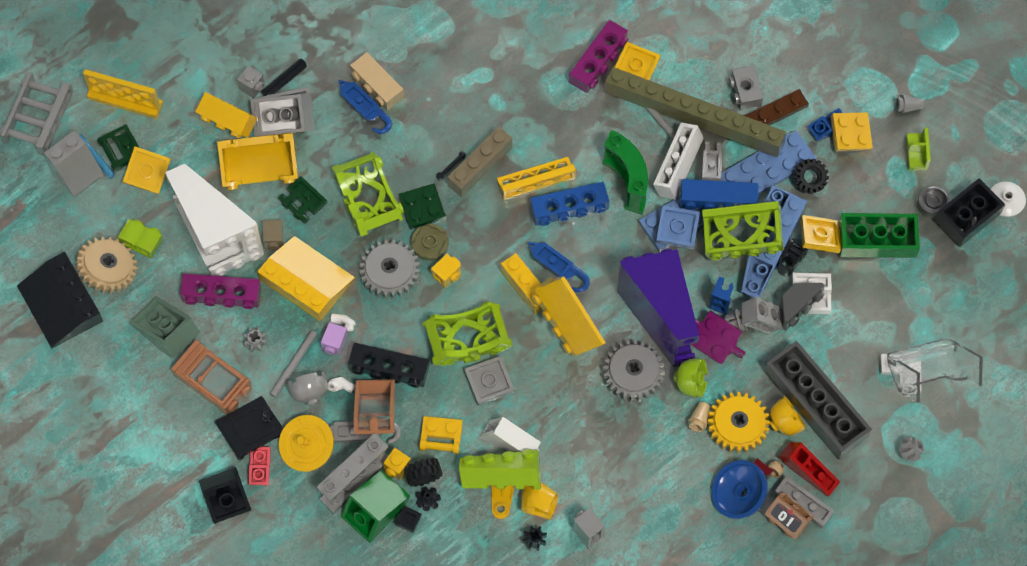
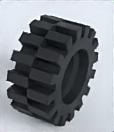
[792,159,829,194]
[404,458,443,487]

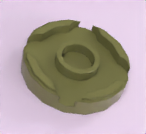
[411,224,449,261]

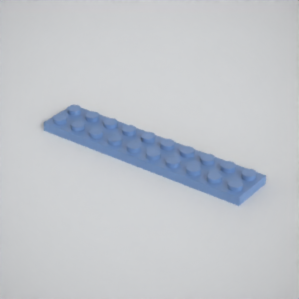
[639,130,817,253]

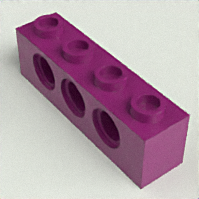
[569,19,629,93]
[180,273,261,309]

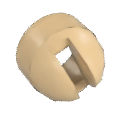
[768,461,784,478]

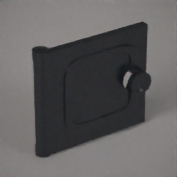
[215,396,283,460]

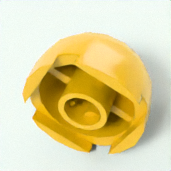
[770,396,806,436]

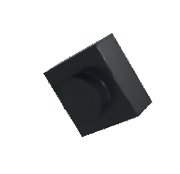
[395,506,422,533]

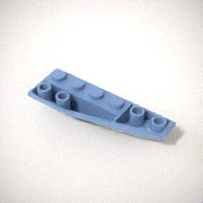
[741,185,807,297]

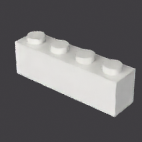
[653,122,703,200]

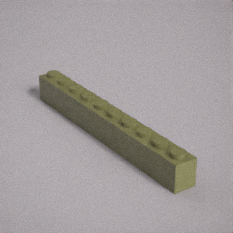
[605,67,786,157]

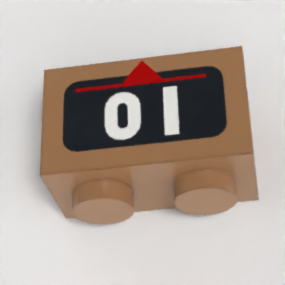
[765,492,814,539]

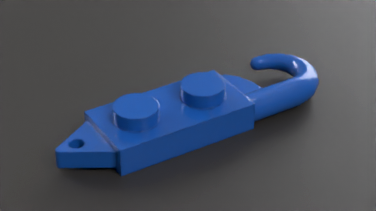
[339,80,392,134]
[528,242,590,293]

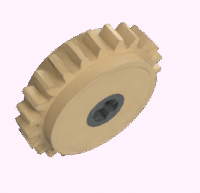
[76,236,138,294]

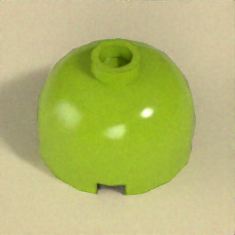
[674,358,708,398]

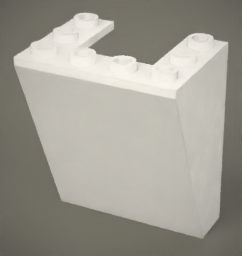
[165,164,264,276]

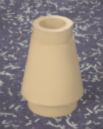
[688,402,710,432]

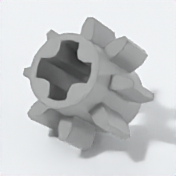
[243,327,267,352]
[899,436,924,462]

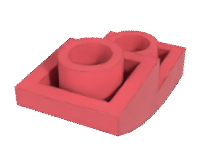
[249,447,271,485]

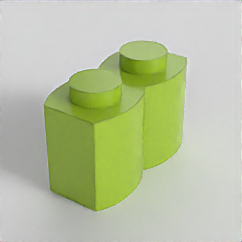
[117,219,163,259]

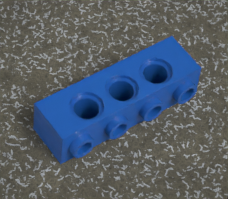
[530,181,610,226]

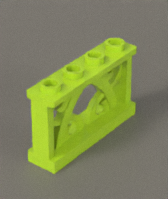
[702,201,784,261]

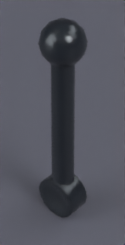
[436,151,466,180]

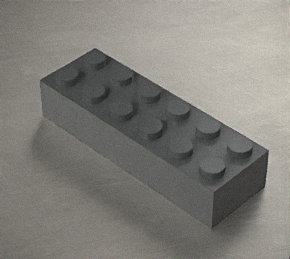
[764,340,872,459]

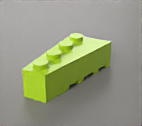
[459,449,541,490]

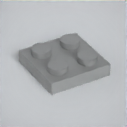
[464,356,515,406]

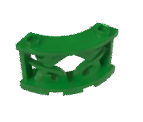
[603,130,648,216]

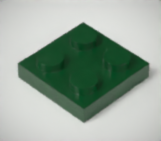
[399,183,446,230]

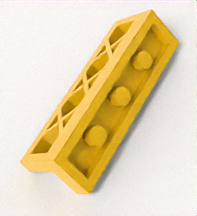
[497,157,576,200]

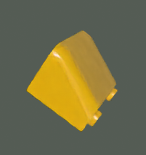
[217,133,298,190]

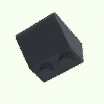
[199,467,251,524]

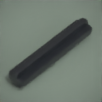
[261,58,307,96]

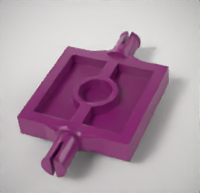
[691,311,746,364]

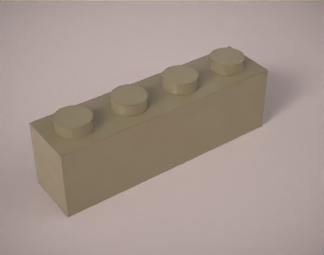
[447,126,512,198]

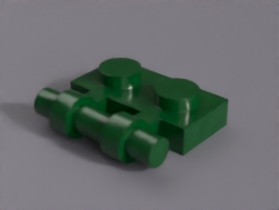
[278,176,328,224]

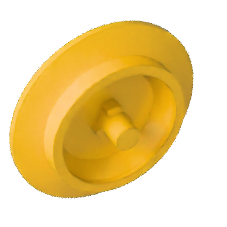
[279,415,334,472]

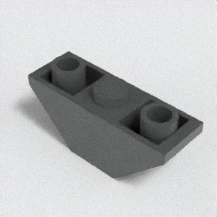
[780,283,825,331]

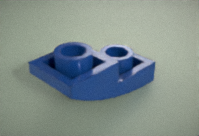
[807,108,843,141]

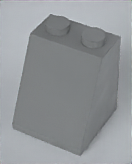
[44,131,104,198]

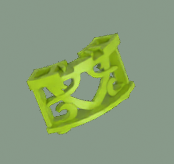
[331,152,404,237]
[422,302,513,366]

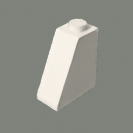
[480,417,541,452]

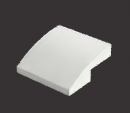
[792,273,832,315]

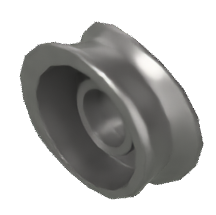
[917,186,949,218]

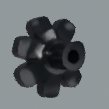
[416,486,441,511]

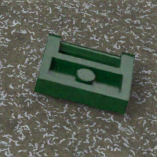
[97,124,140,172]

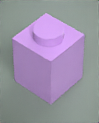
[321,322,348,355]

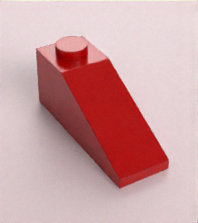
[778,442,840,497]

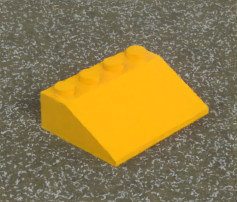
[258,236,355,322]
[530,276,606,356]

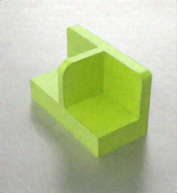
[906,127,931,171]

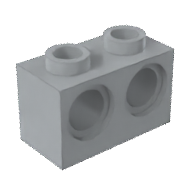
[742,297,782,334]

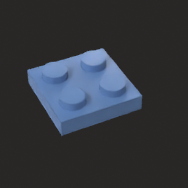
[656,205,700,249]

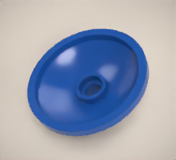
[712,460,768,519]

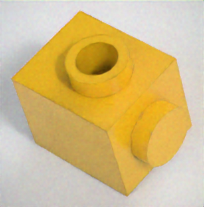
[431,254,461,288]
[383,448,411,481]

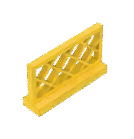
[83,69,164,119]

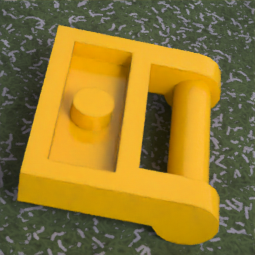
[420,416,463,454]

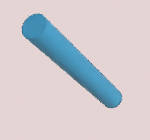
[79,135,116,179]

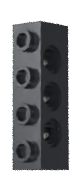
[348,342,430,388]

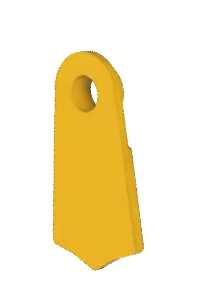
[491,485,515,519]

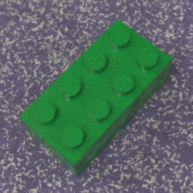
[839,213,920,258]

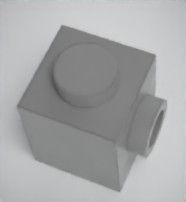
[237,66,265,98]

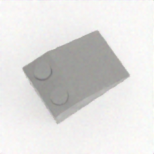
[250,93,314,137]

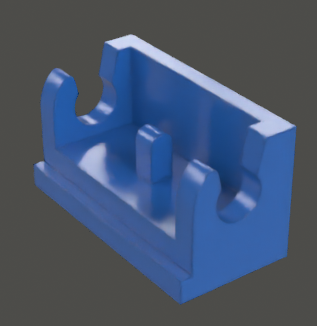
[709,276,733,315]

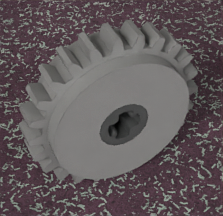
[359,239,420,299]
[603,340,665,401]

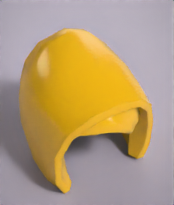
[521,482,558,520]

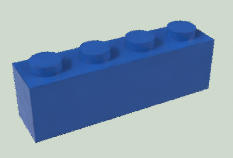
[680,179,758,210]

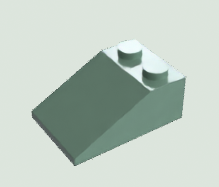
[129,296,200,358]

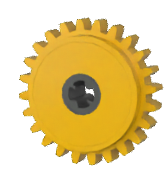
[707,392,770,454]

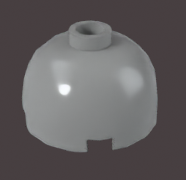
[287,372,328,406]

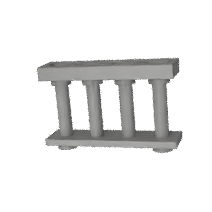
[0,72,73,156]
[317,433,389,514]

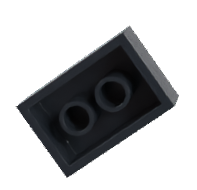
[934,178,1006,247]

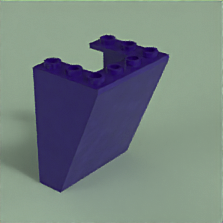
[617,249,699,367]

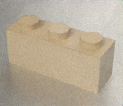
[350,52,404,111]

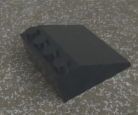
[17,252,103,349]

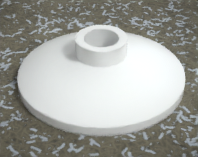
[991,182,1026,217]

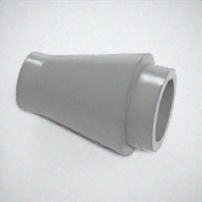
[894,95,924,113]

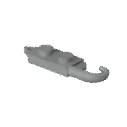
[330,421,401,444]

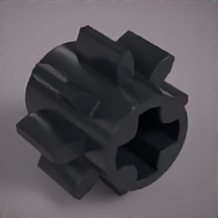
[523,525,547,551]

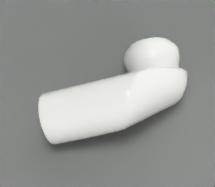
[331,314,356,332]
[327,377,355,394]

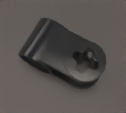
[777,238,809,276]

